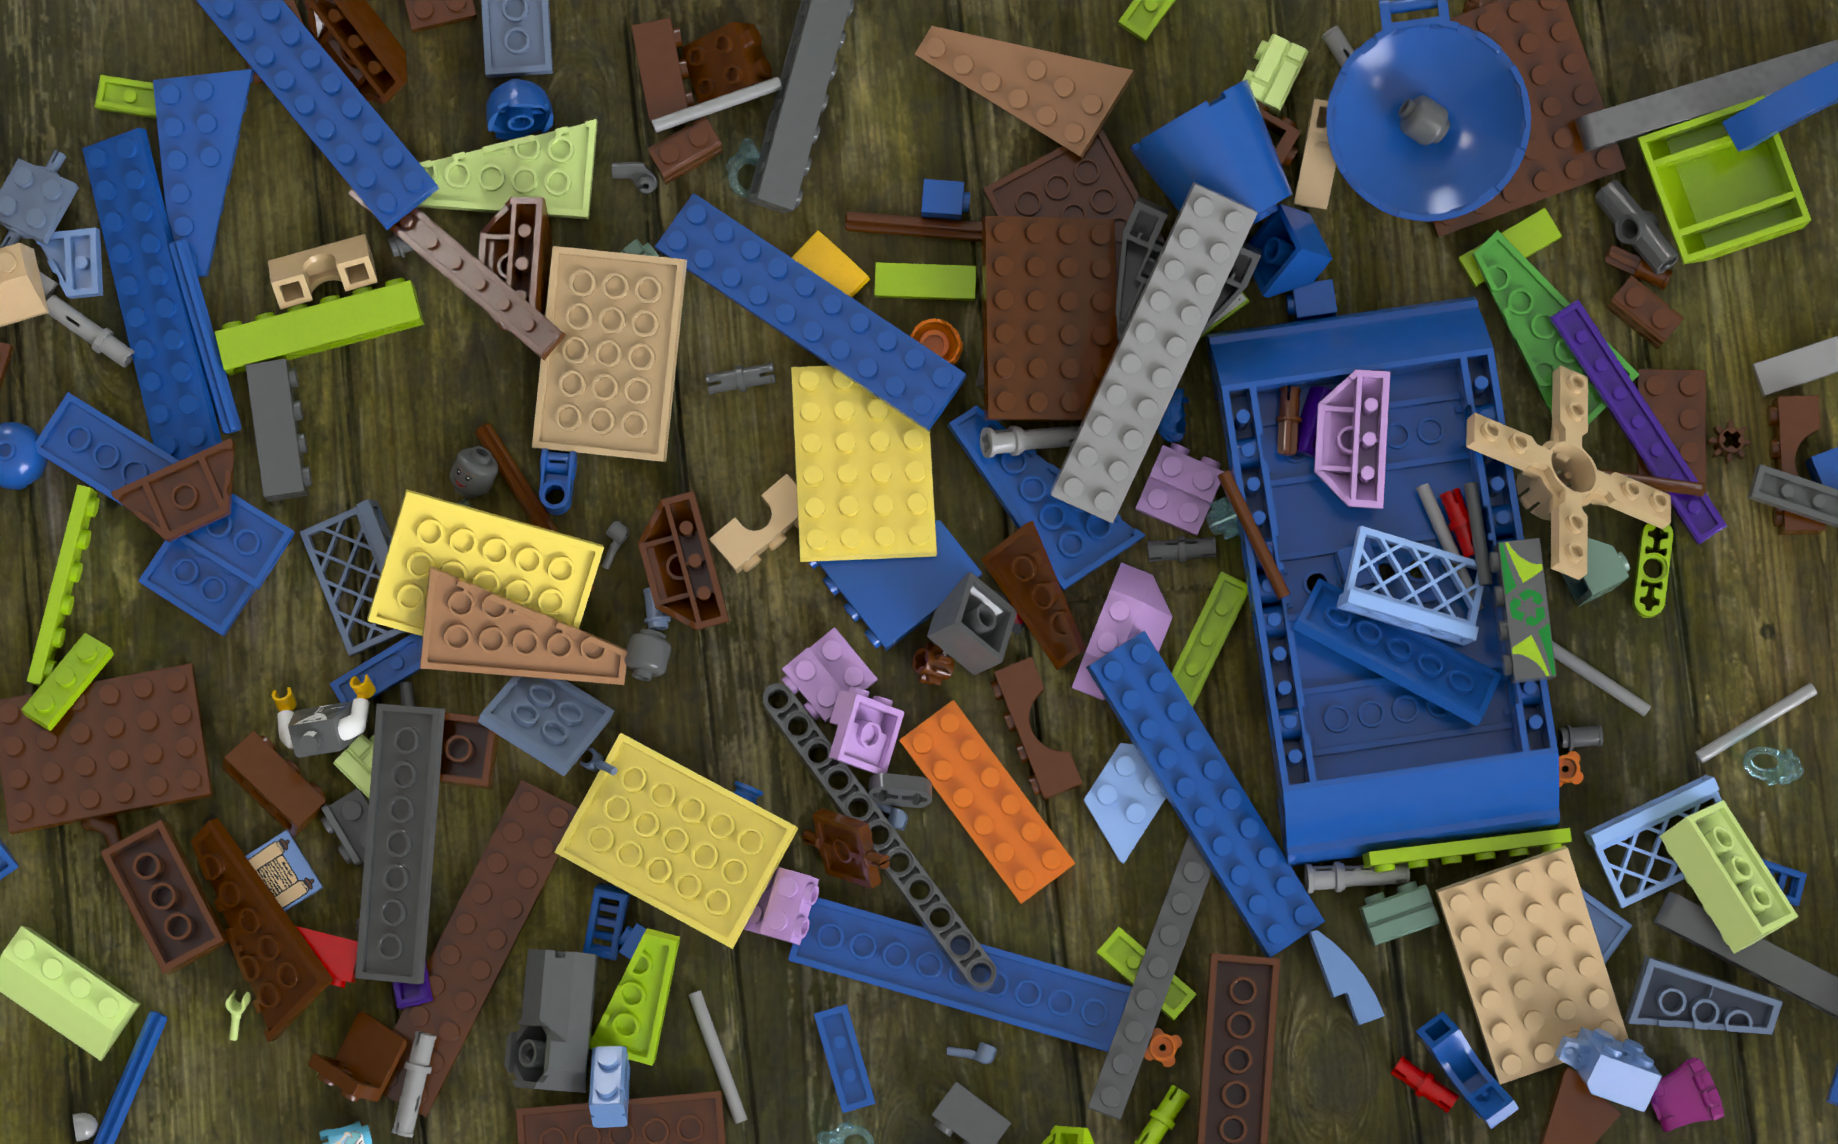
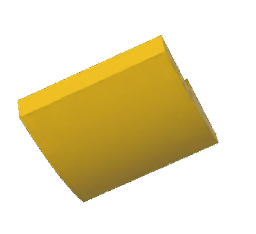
[791,231,870,298]

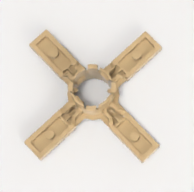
[1466,365,1671,580]

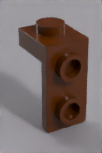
[1256,100,1301,167]

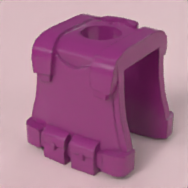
[1650,1057,1724,1132]

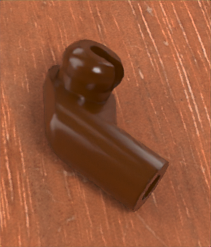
[81,816,123,848]

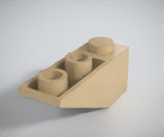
[1294,99,1336,210]

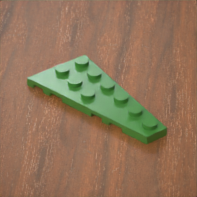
[1472,230,1640,425]

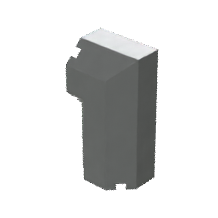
[504,949,598,1093]

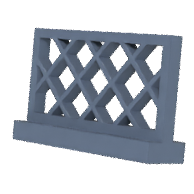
[300,499,406,656]

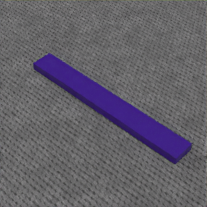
[1549,299,1727,545]

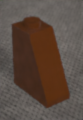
[1538,1067,1621,1144]

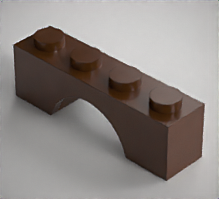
[1767,395,1826,535]
[990,657,1082,800]

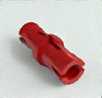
[1439,488,1475,558]
[1390,1056,1460,1113]

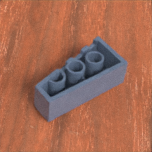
[1624,955,1783,1035]

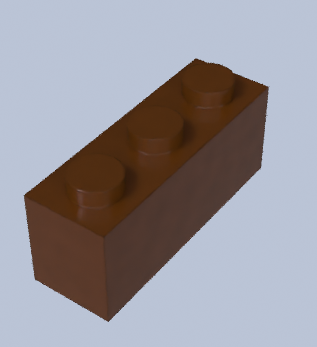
[631,18,694,129]
[222,731,327,838]

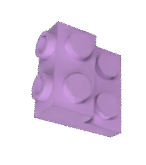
[1135,443,1224,537]
[781,627,878,723]
[829,686,904,774]
[743,867,819,945]

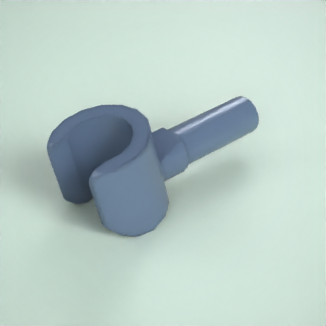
[580,747,618,775]
[875,803,908,831]
[947,1042,997,1064]

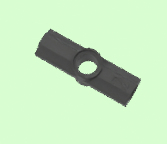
[1595,180,1679,275]

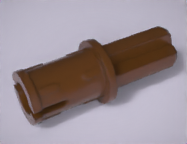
[1604,245,1673,290]
[1275,386,1302,456]

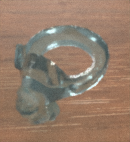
[725,138,761,198]
[1743,747,1804,785]
[817,1121,874,1144]

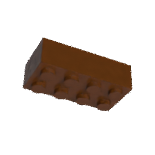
[100,819,230,975]

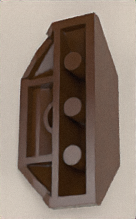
[304,0,407,104]
[478,197,552,331]
[638,491,730,631]

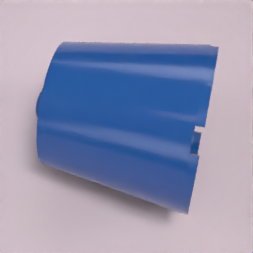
[1129,79,1293,224]

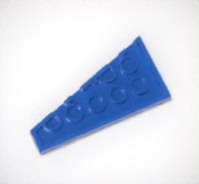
[153,69,254,278]
[947,405,1146,591]

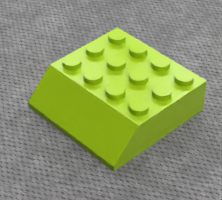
[1637,95,1811,264]

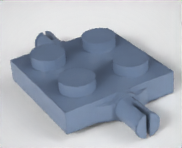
[0,150,79,248]

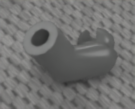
[612,161,657,194]

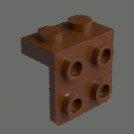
[682,22,772,104]
[308,1012,407,1102]

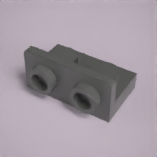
[320,788,369,868]

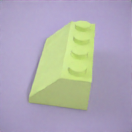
[1659,800,1798,954]
[0,926,141,1061]

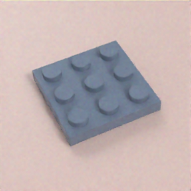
[478,676,615,776]

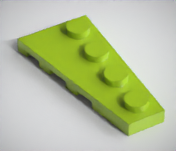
[590,928,680,1066]

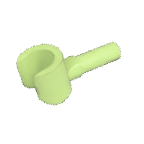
[226,990,251,1041]

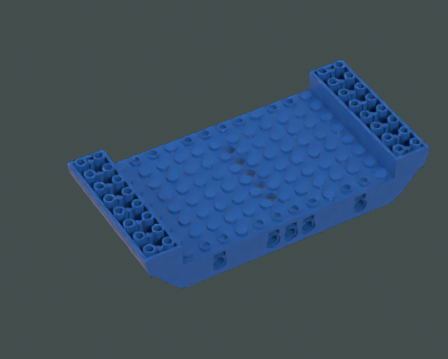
[1205,296,1560,867]

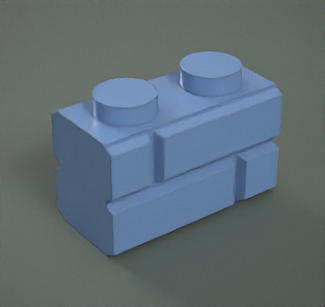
[589,1046,630,1128]

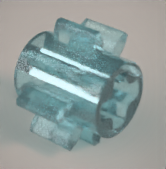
[1207,496,1239,540]

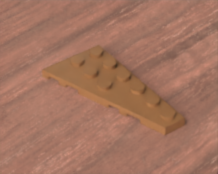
[915,26,1136,158]
[420,566,628,685]

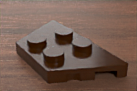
[111,438,235,542]

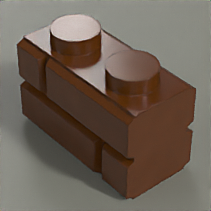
[647,116,724,185]
[1605,275,1684,349]

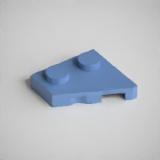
[35,227,103,299]

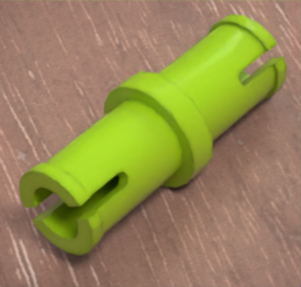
[1134,1085,1190,1144]

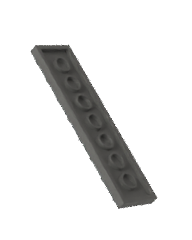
[355,704,445,984]

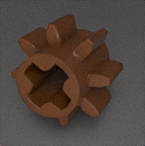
[1706,420,1751,464]
[912,643,955,686]

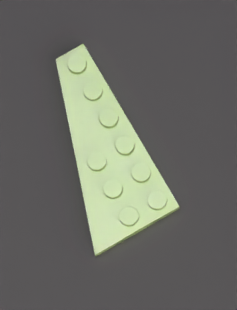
[417,119,598,220]

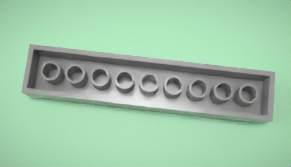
[1051,182,1258,523]

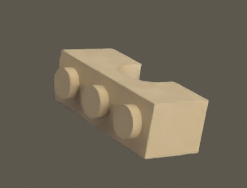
[268,234,378,310]
[709,474,799,574]

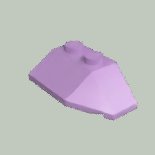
[1314,370,1390,509]
[1072,562,1172,700]

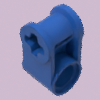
[539,448,577,515]

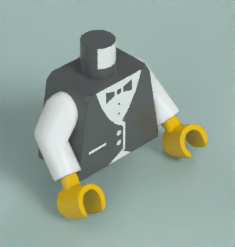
[272,674,376,758]

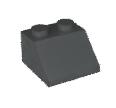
[927,572,1017,675]

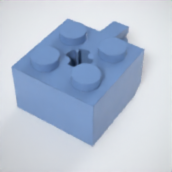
[1555,1027,1662,1112]

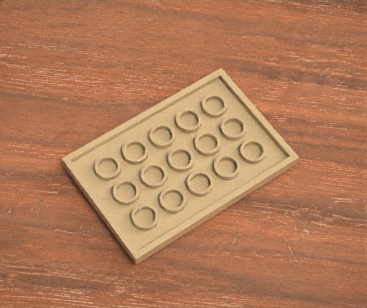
[532,246,687,462]
[1435,846,1629,1085]

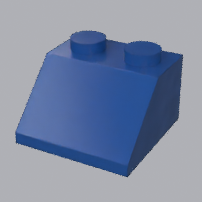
[1248,204,1333,298]

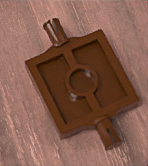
[801,808,890,889]

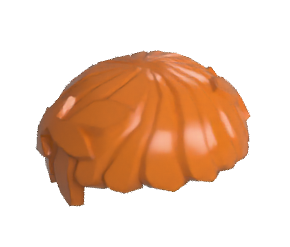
[910,318,963,365]

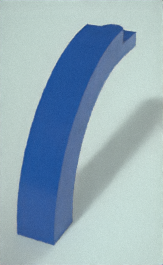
[1722,61,1838,152]

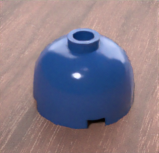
[486,79,554,141]
[0,422,48,490]

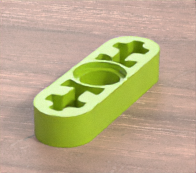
[1632,523,1673,618]

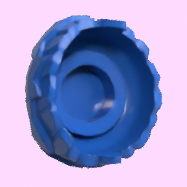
[1157,388,1189,443]

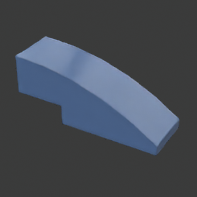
[1308,930,1385,1026]

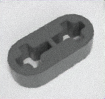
[868,773,932,808]

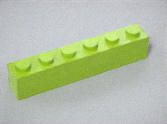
[215,278,424,376]

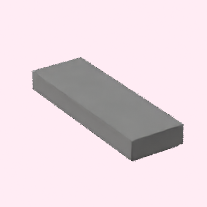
[1751,336,1838,397]

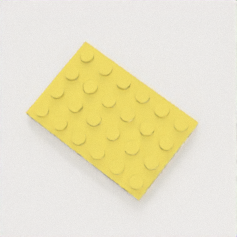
[791,366,937,562]
[367,489,604,636]
[555,733,798,949]

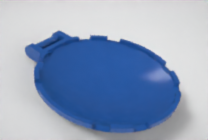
[1326,0,1531,222]

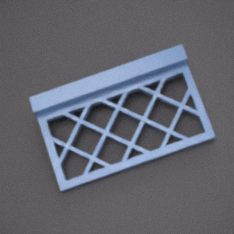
[1337,526,1484,646]
[1584,775,1722,908]

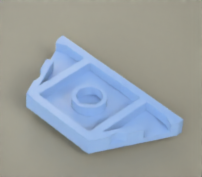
[1083,743,1166,864]

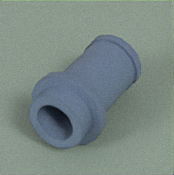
[643,587,671,631]

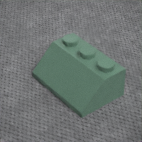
[1547,538,1630,607]

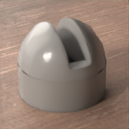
[72,1113,98,1142]

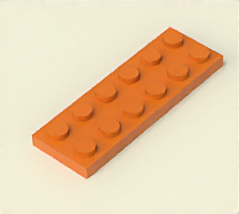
[899,700,1076,904]

